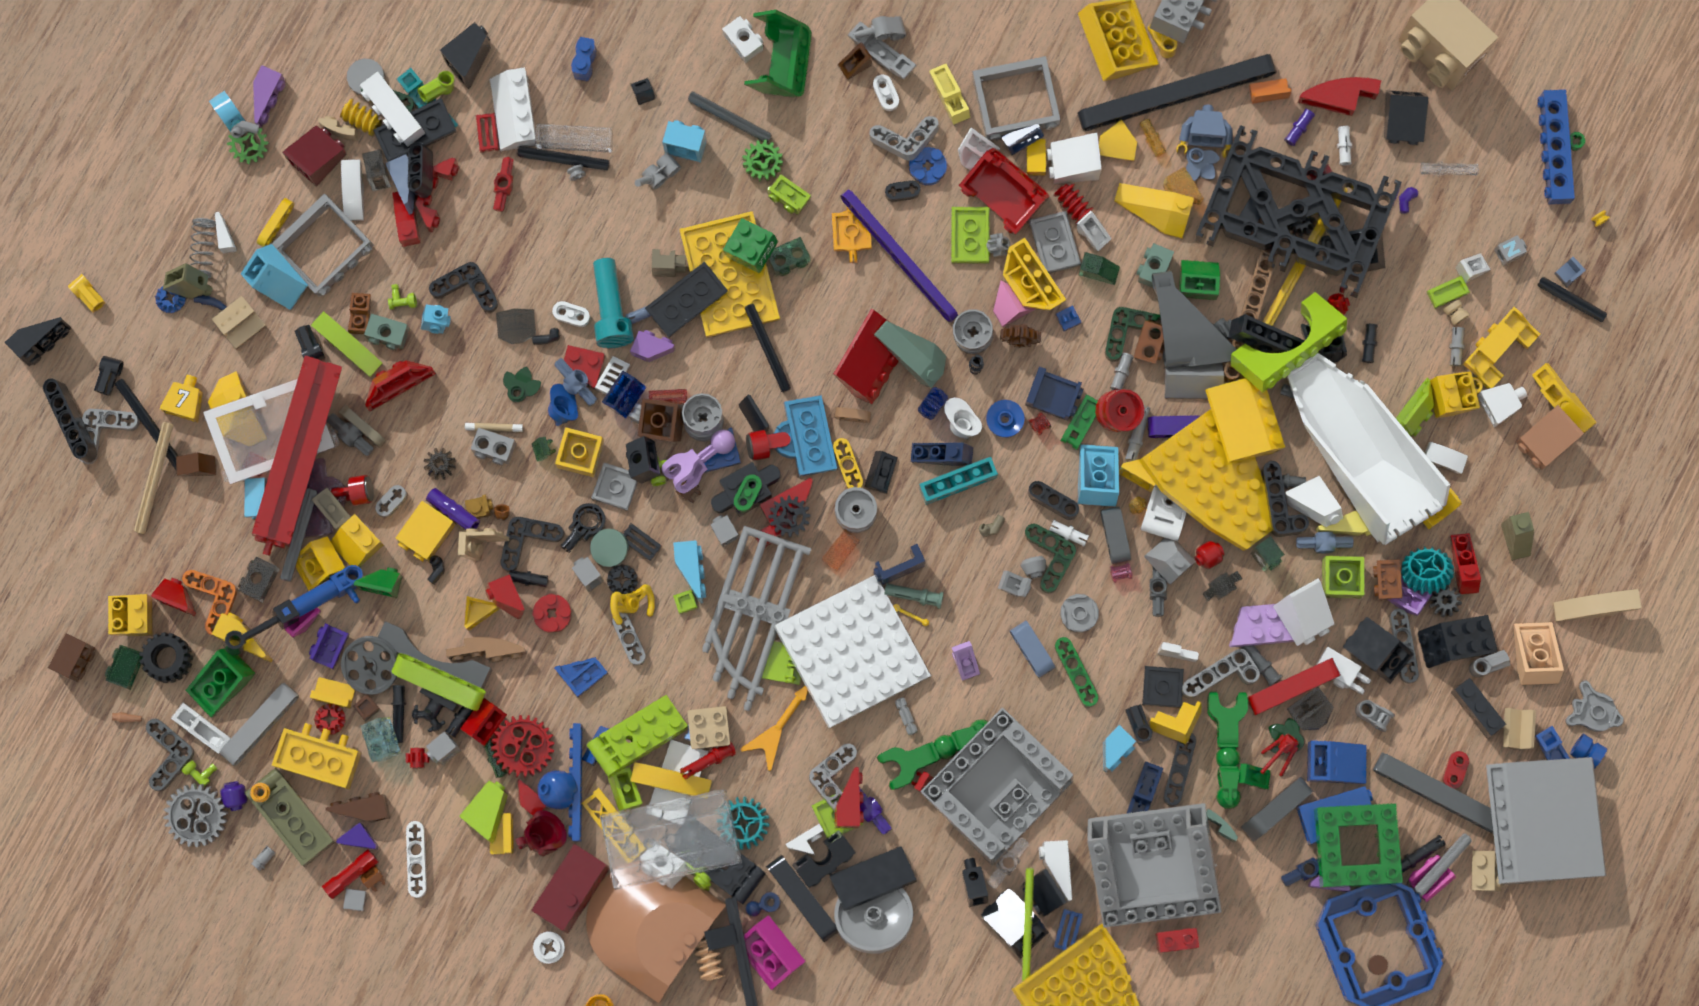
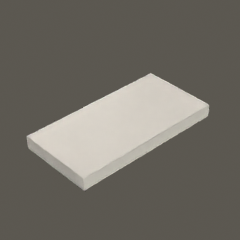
[646,740,708,825]

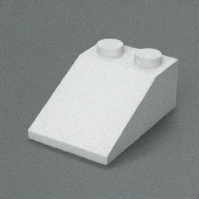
[1039,840,1072,902]

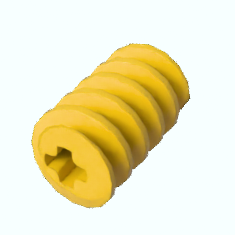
[340,98,382,136]

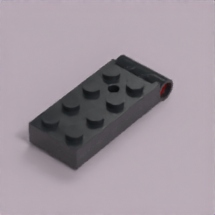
[667,815,767,905]

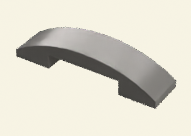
[848,21,916,79]

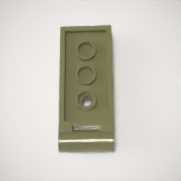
[245,767,336,867]

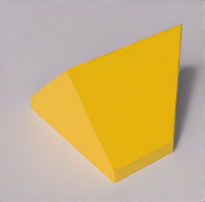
[464,596,500,631]

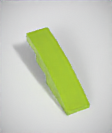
[311,311,382,377]

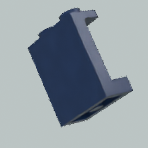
[1025,366,1084,421]
[873,544,925,585]

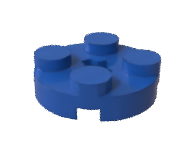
[909,147,947,185]

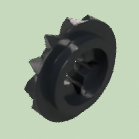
[607,564,638,594]

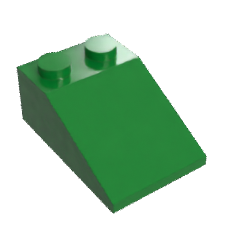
[186,648,256,717]

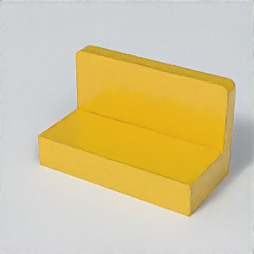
[310,677,355,709]
[490,813,514,855]

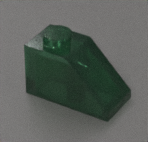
[1079,252,1120,285]

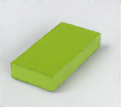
[1427,276,1470,309]

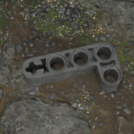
[1241,777,1314,842]

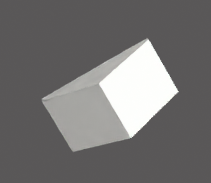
[1455,254,1491,283]

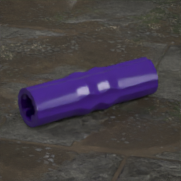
[426,488,480,530]

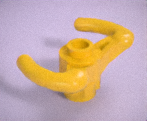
[610,584,655,625]

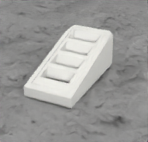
[215,212,237,253]
[595,356,630,398]

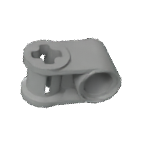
[1355,700,1395,732]

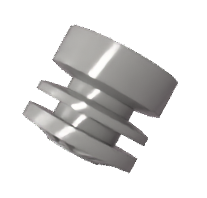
[953,309,993,354]
[682,393,724,441]

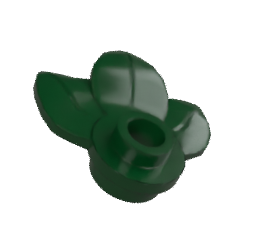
[503,367,541,403]
[1269,718,1304,755]

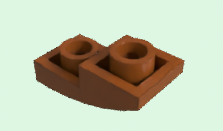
[348,293,371,334]

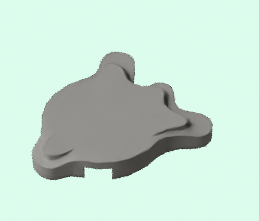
[1565,680,1624,732]

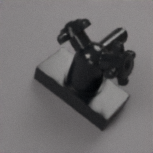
[412,688,459,732]

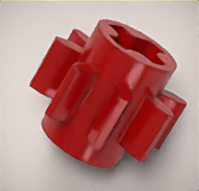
[1327,293,1350,315]
[405,748,429,769]

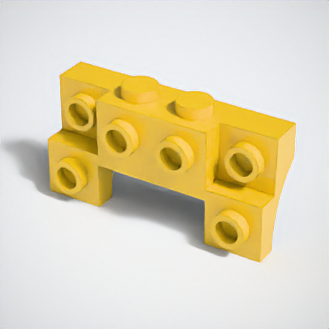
[1463,307,1540,389]

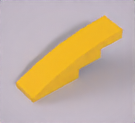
[630,762,712,800]

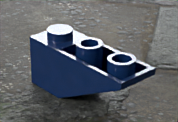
[911,443,974,466]

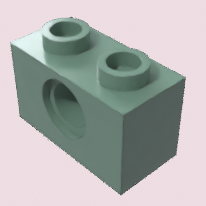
[1136,243,1174,288]
[364,314,410,351]

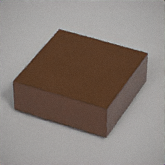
[353,694,380,722]

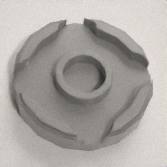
[347,58,385,95]
[1060,594,1099,633]

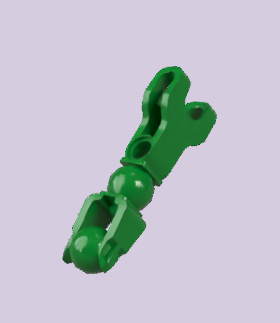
[1207,692,1248,809]
[877,719,988,790]

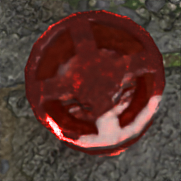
[1028,412,1052,436]

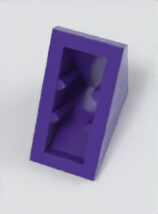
[337,823,379,850]

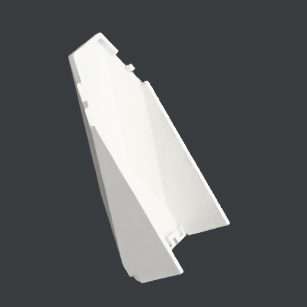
[1287,353,1450,545]

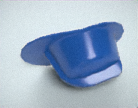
[548,384,578,426]

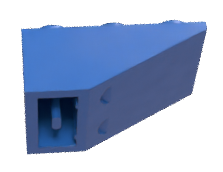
[1307,741,1367,784]

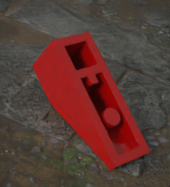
[392,191,421,247]

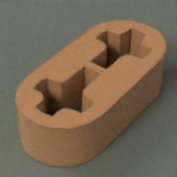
[834,407,871,423]

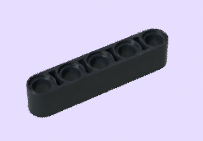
[43,378,97,462]
[766,854,838,943]

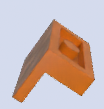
[1249,78,1292,104]

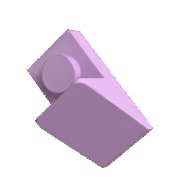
[951,641,980,681]

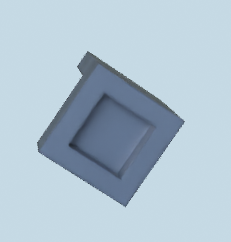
[1554,257,1586,287]

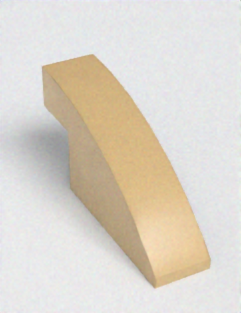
[1553,589,1641,622]

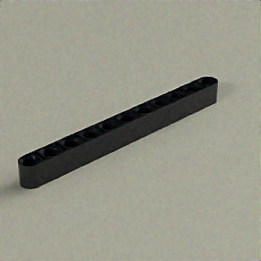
[1077,54,1277,131]

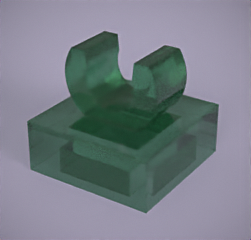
[531,436,556,462]

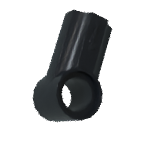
[295,325,325,360]
[94,356,124,396]
[1125,704,1153,745]

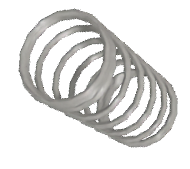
[189,218,216,279]

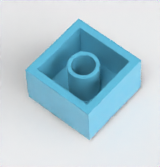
[662,120,707,163]

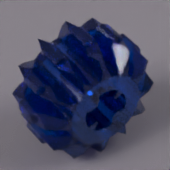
[918,387,948,420]

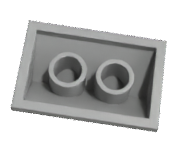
[1165,362,1224,399]

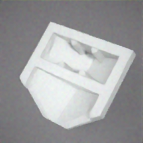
[958,128,1000,170]

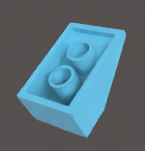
[1078,444,1119,507]

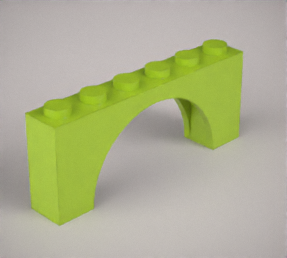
[1231,292,1347,393]

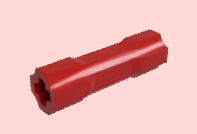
[322,849,379,899]

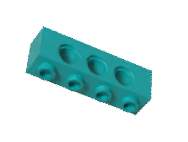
[919,457,998,505]

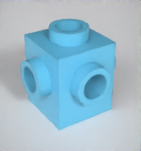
[421,304,451,334]

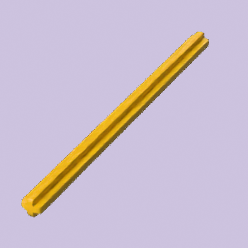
[1262,188,1348,326]

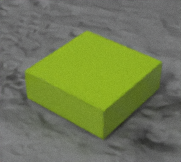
[673,590,697,614]

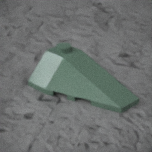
[874,321,946,388]

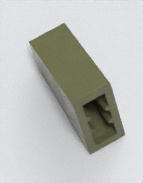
[1501,512,1534,561]

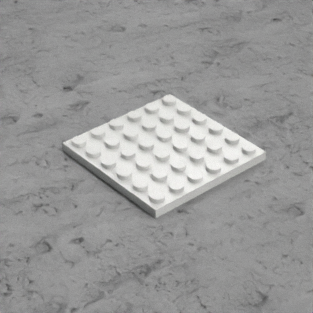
[774,575,931,728]

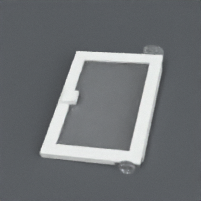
[203,379,340,485]

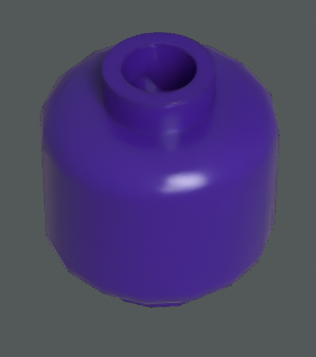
[220,781,248,811]

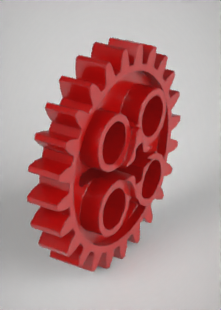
[491,715,555,778]

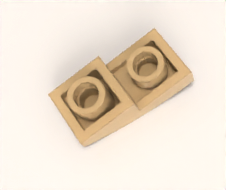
[318,116,358,141]

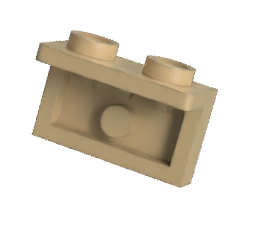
[1472,851,1504,892]

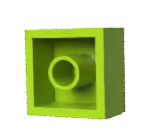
[1322,556,1364,599]

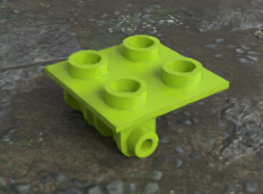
[762,641,801,685]

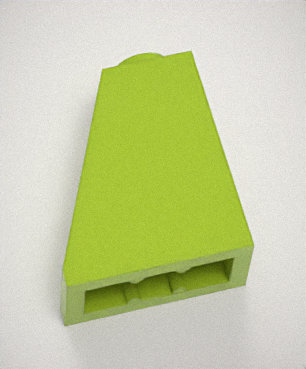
[459,780,508,843]

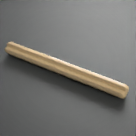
[134,422,174,534]

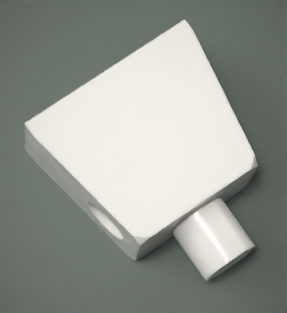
[1477,383,1527,427]

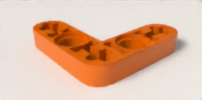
[182,570,237,636]

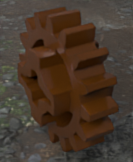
[1000,324,1042,348]

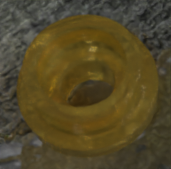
[1128,496,1147,514]

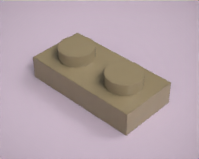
[311,487,351,529]

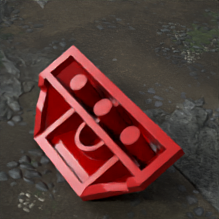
[365,360,436,412]

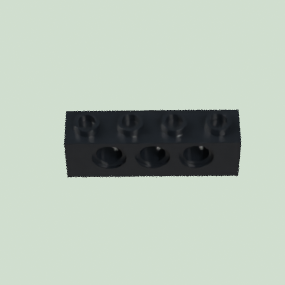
[1229,314,1305,353]

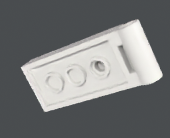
[1141,485,1187,541]

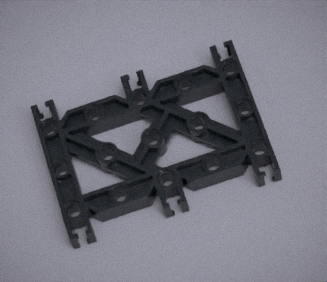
[1196,125,1402,298]

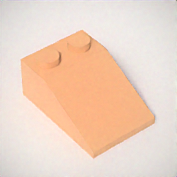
[1514,622,1564,685]

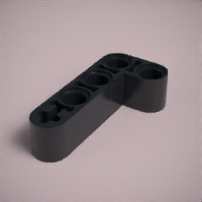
[1261,461,1309,537]

